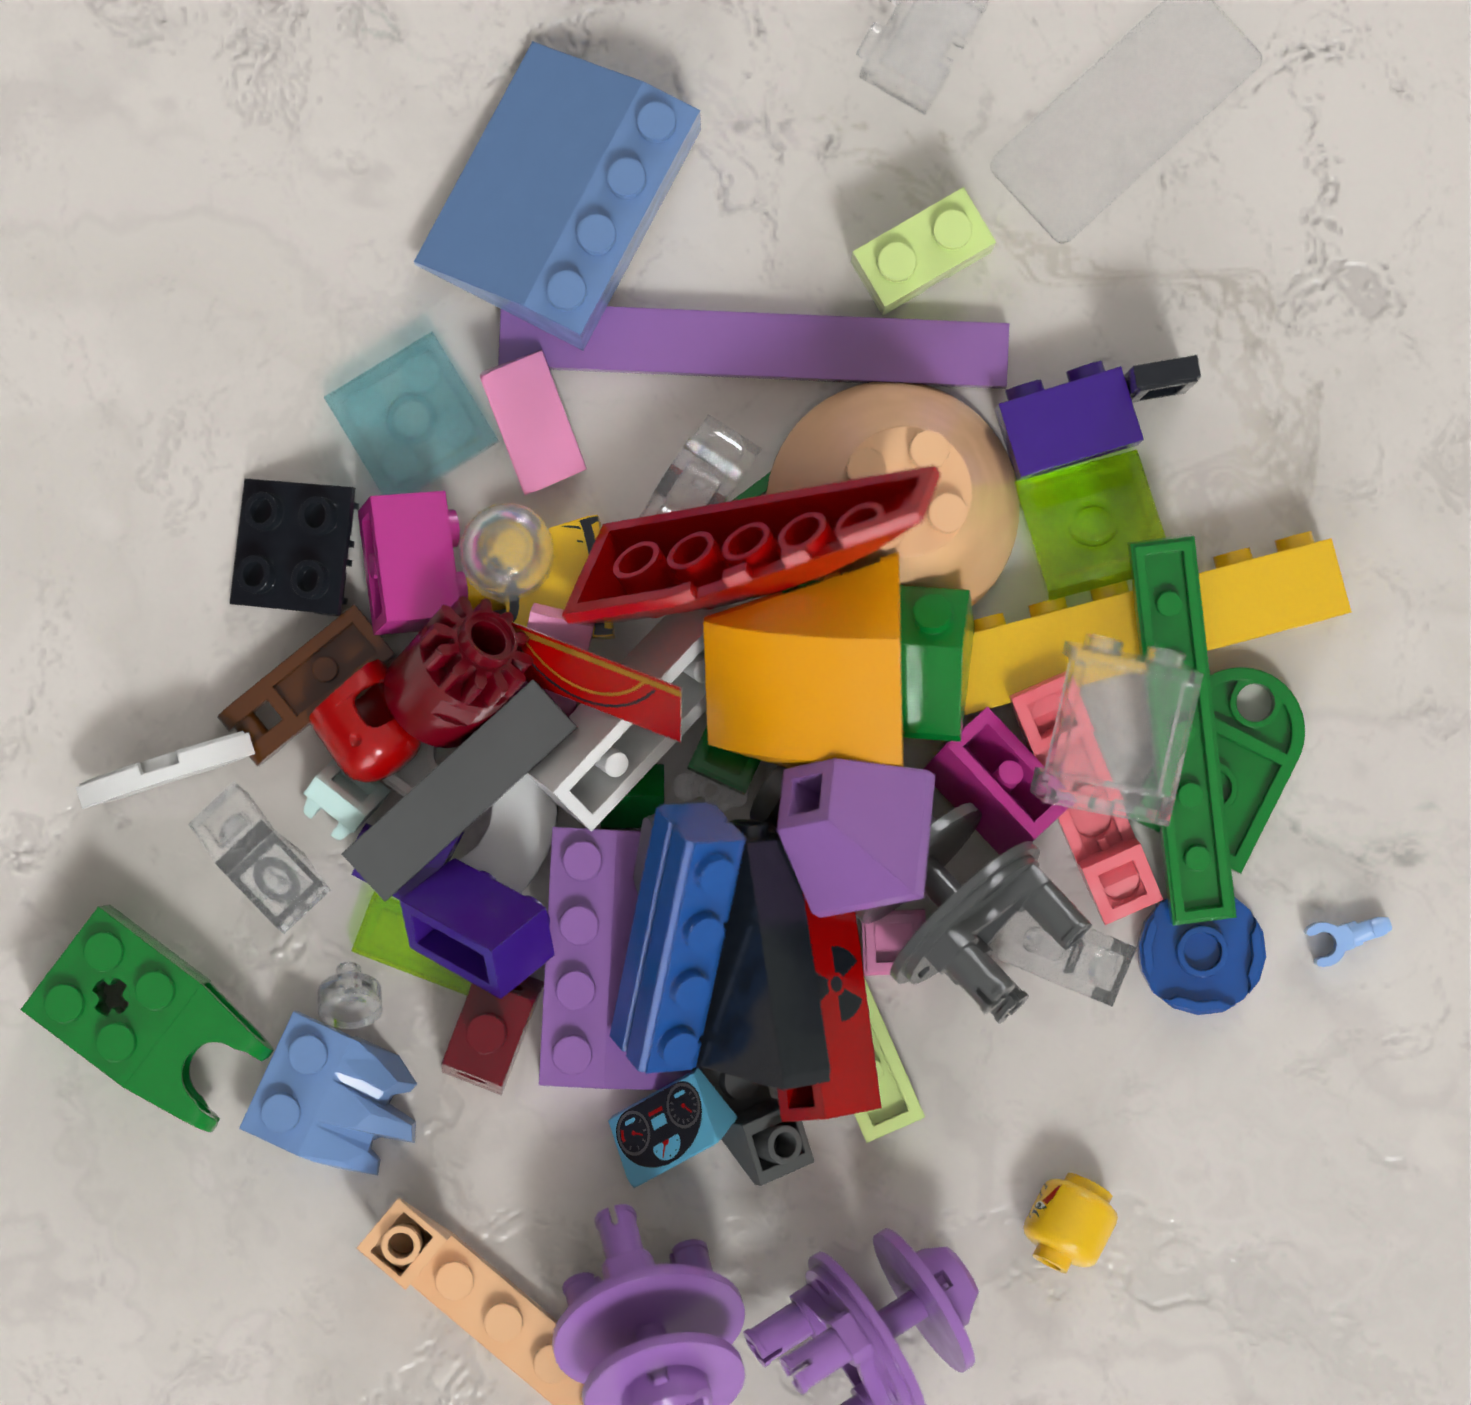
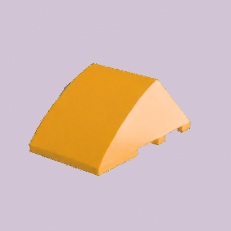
[703,551,904,768]

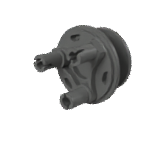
[855,803,1092,1024]

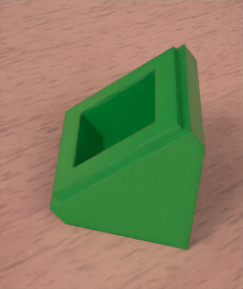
[601,764,665,828]

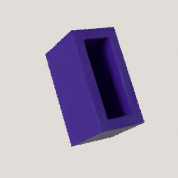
[995,361,1144,482]
[400,858,555,999]

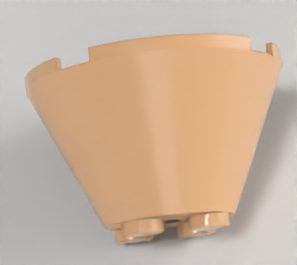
[766,382,1020,606]

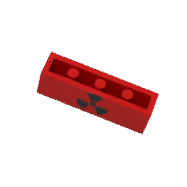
[777,893,882,1122]

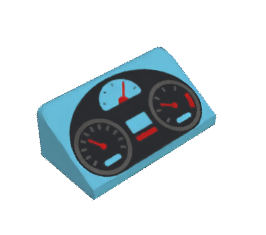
[608,1068,738,1188]

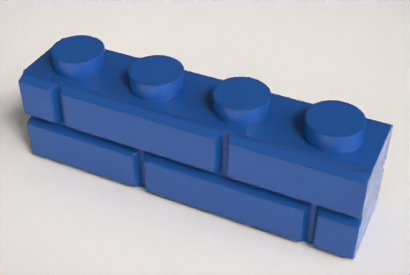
[610,802,745,1074]

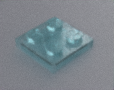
[324,332,499,495]

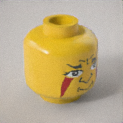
[1023,1173,1118,1274]

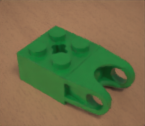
[20,905,274,1133]

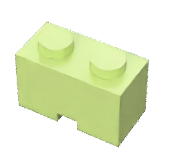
[851,187,996,316]

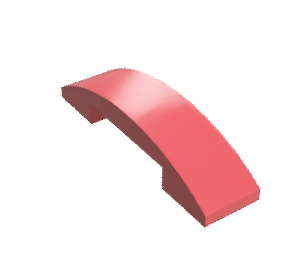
[1009,670,1164,925]

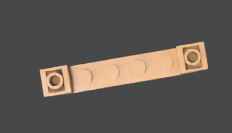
[356,1198,584,1405]

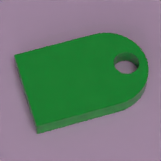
[1126,667,1305,874]

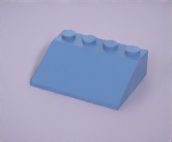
[414,41,701,351]

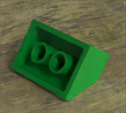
[776,580,975,742]

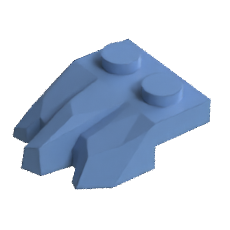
[239,1010,417,1175]

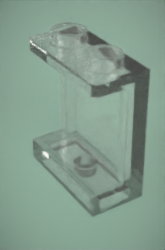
[1030,633,1203,827]

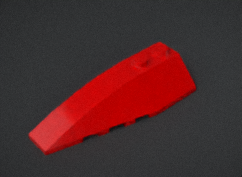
[562,465,941,624]

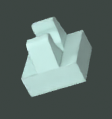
[303,759,391,840]

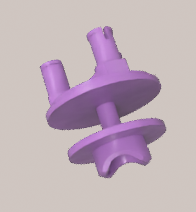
[552,1204,745,1405]
[743,1228,979,1405]

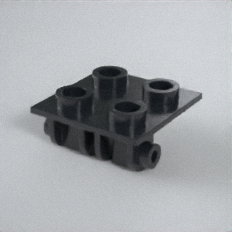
[230,478,359,617]

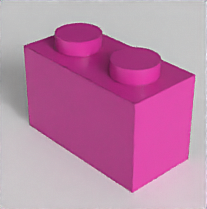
[357,491,468,635]
[923,707,1076,855]

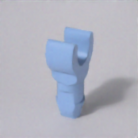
[1304,917,1392,967]

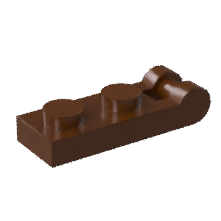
[217,604,396,767]

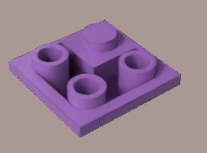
[777,758,935,918]

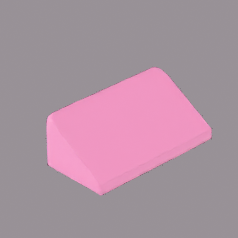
[480,350,587,495]

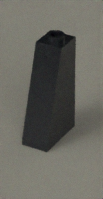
[697,819,831,1090]

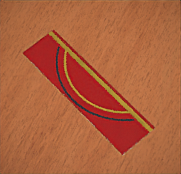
[511,622,682,742]

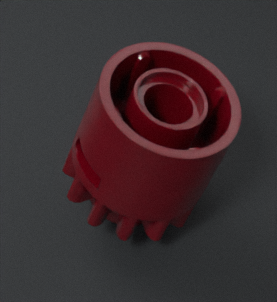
[383,596,534,748]

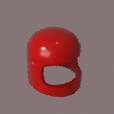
[309,659,422,783]

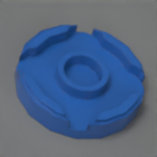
[1137,897,1266,1015]

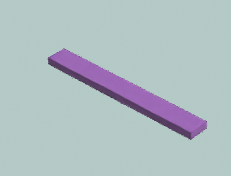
[498,306,1009,389]

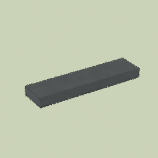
[342,679,578,902]

